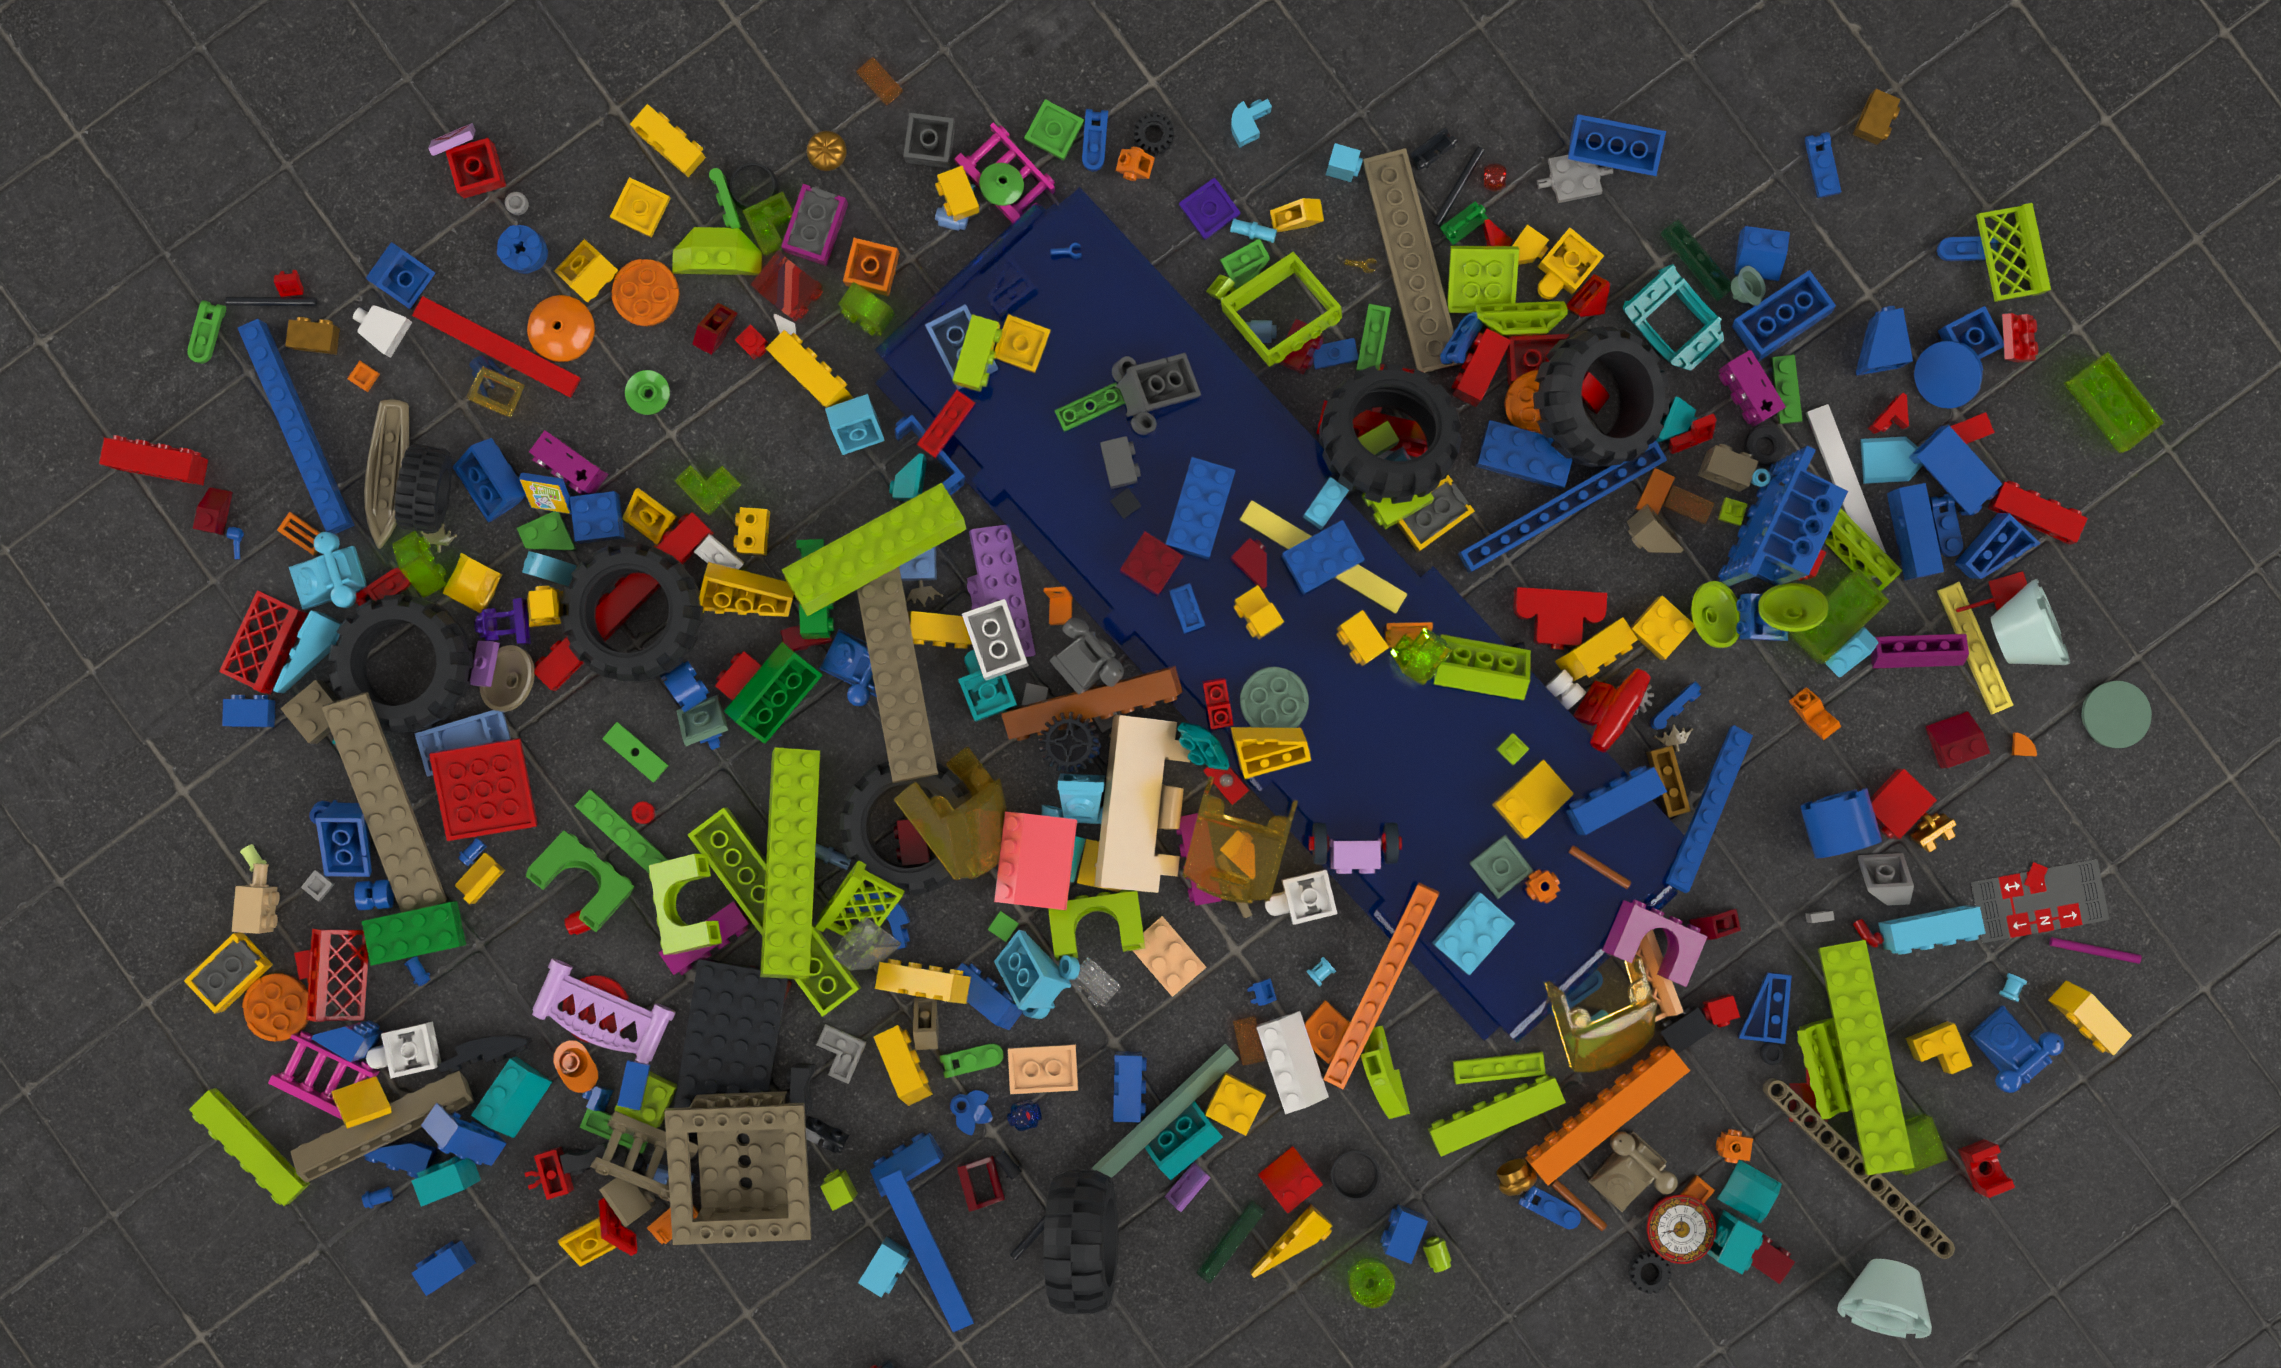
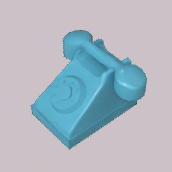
[289,532,368,610]
[1041,773,1105,824]
[994,930,1080,1019]

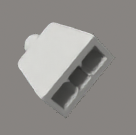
[353,305,412,358]

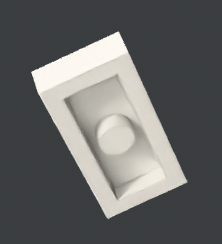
[694,534,744,570]

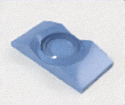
[415,710,511,777]

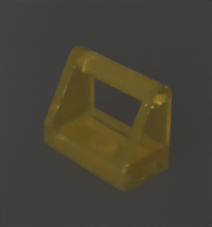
[466,366,524,418]

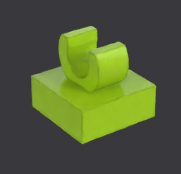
[1206,274,1236,300]
[1718,497,1747,526]
[1496,733,1529,765]

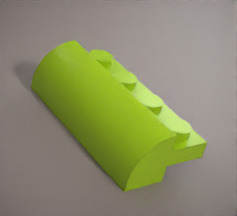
[1797,1018,1852,1120]

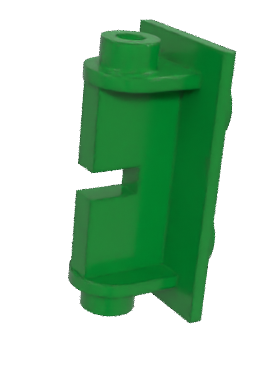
[1440,201,1489,245]

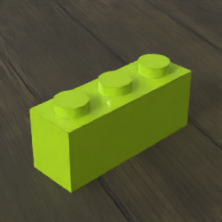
[952,315,1003,392]

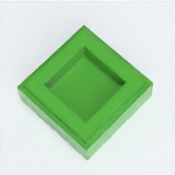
[988,911,1019,942]

